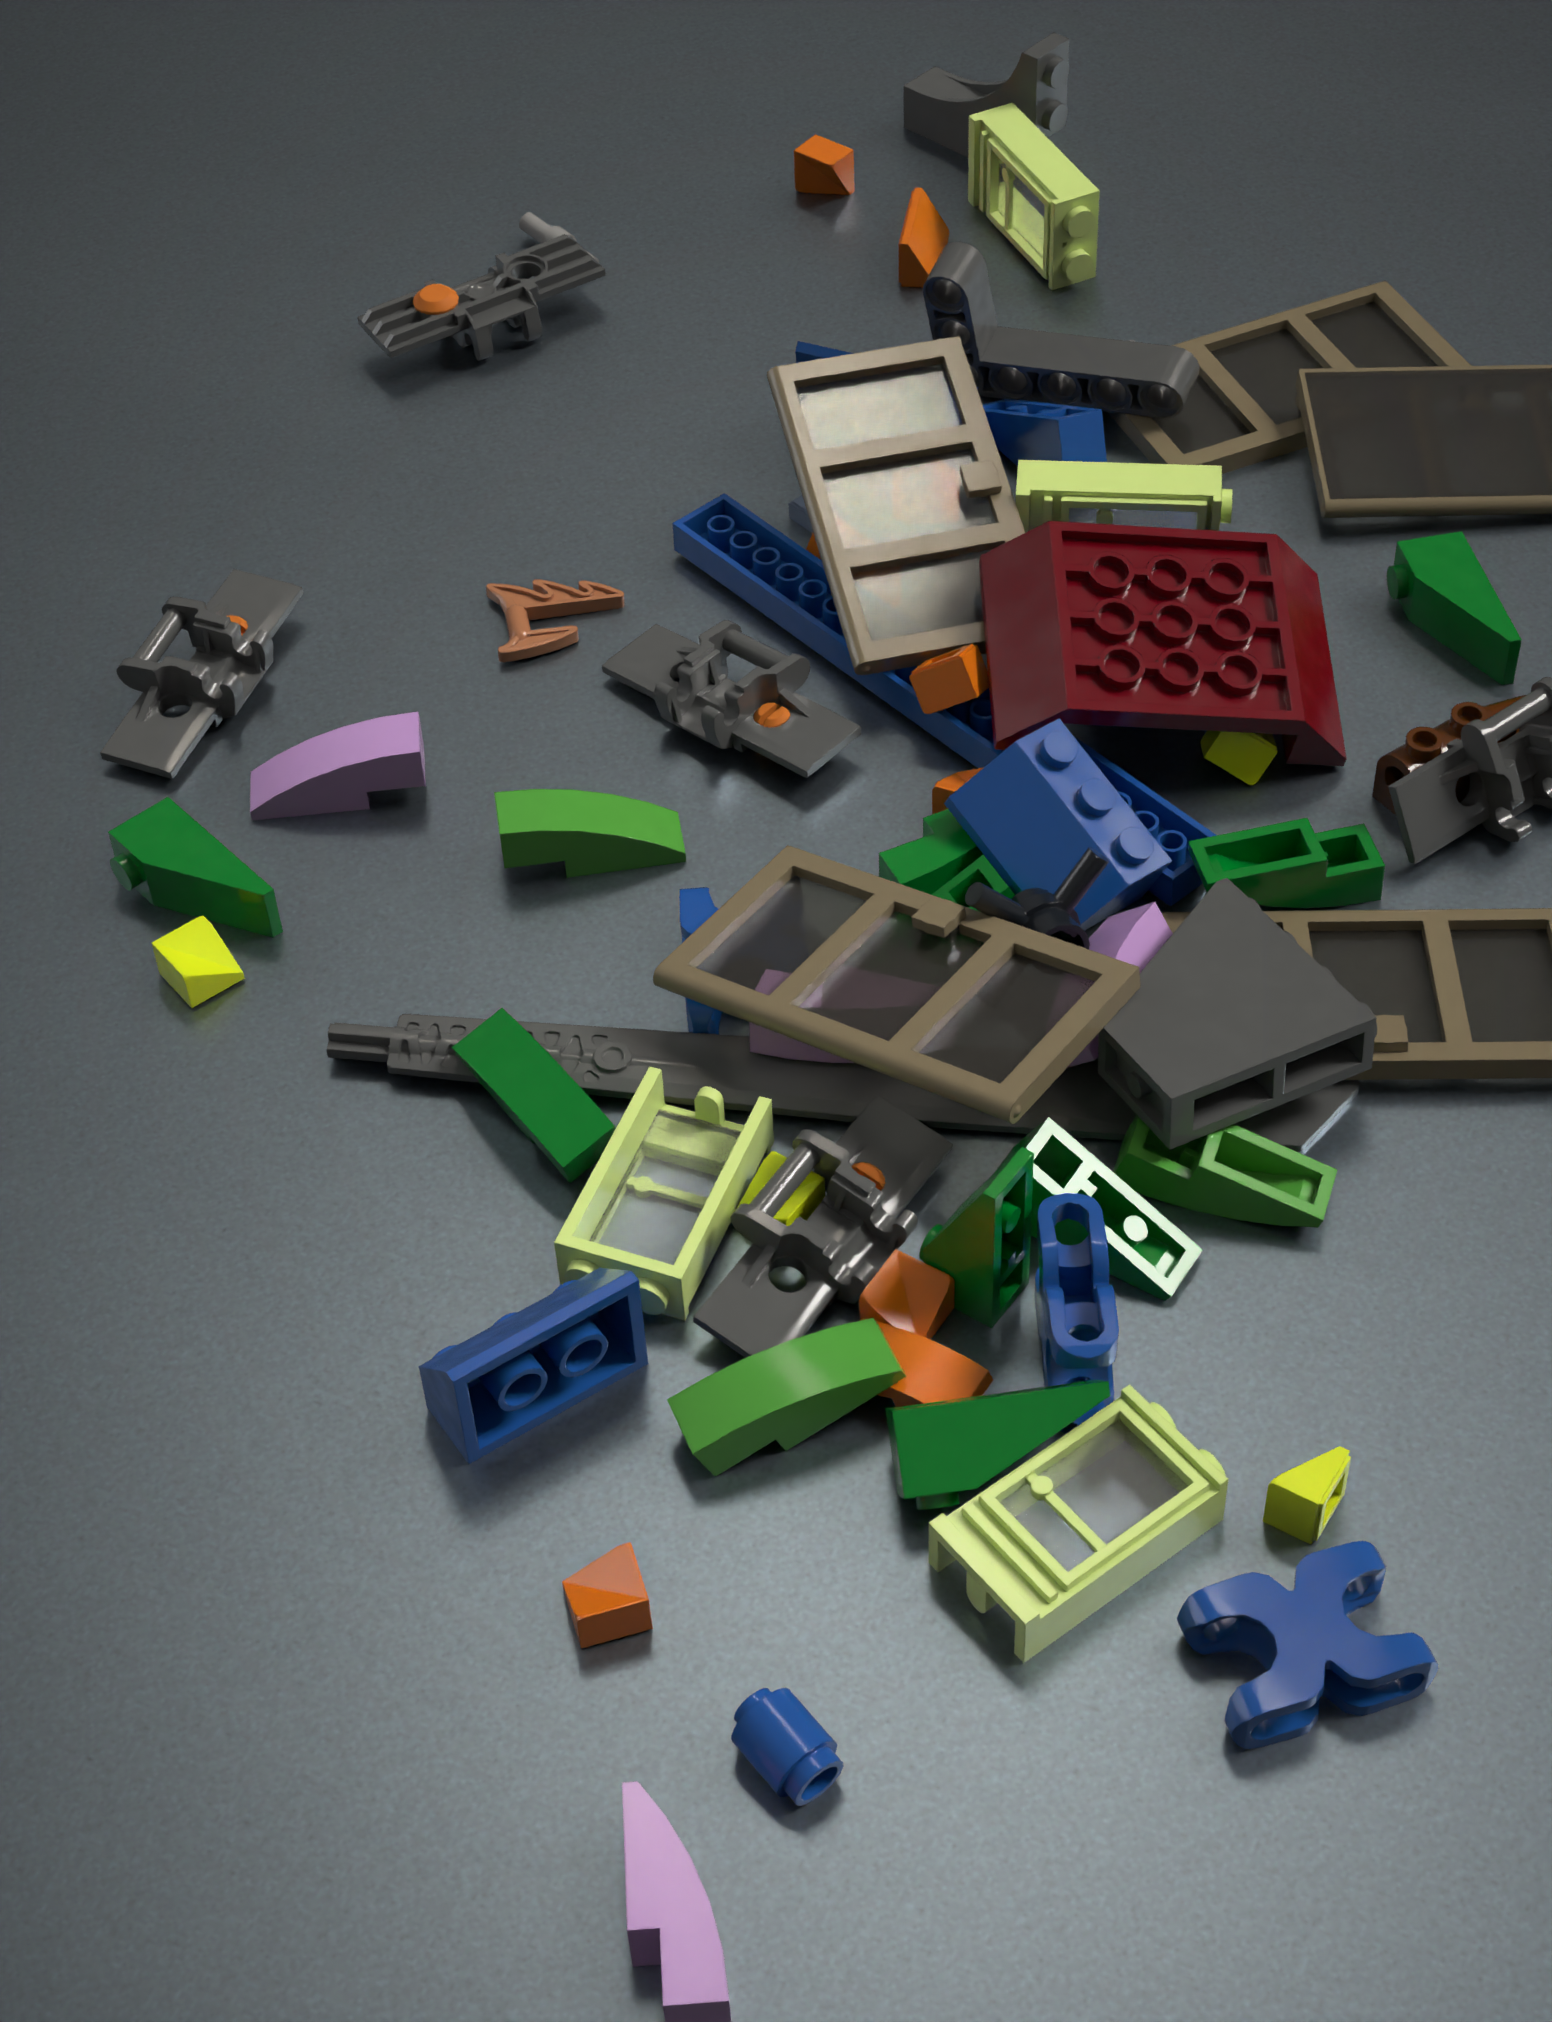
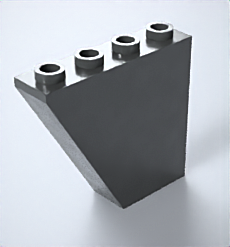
[1098,878,1377,1150]

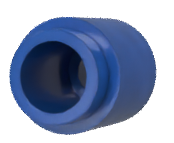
[731,1688,843,1806]

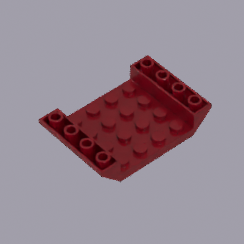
[979,521,1347,766]

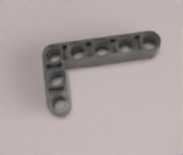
[923,241,1200,418]

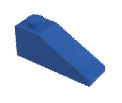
[983,399,1107,467]

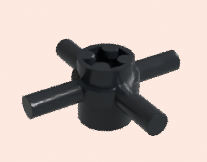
[965,847,1109,1013]

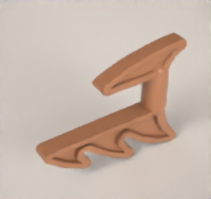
[486,579,625,662]

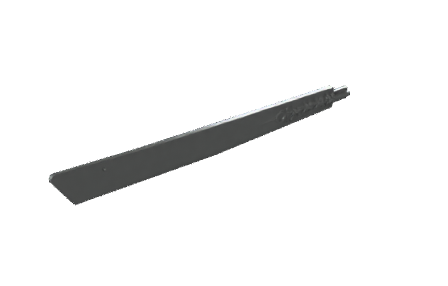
[327,1014,1360,1152]

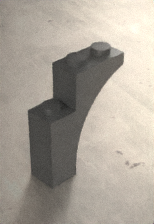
[904,32,1070,158]

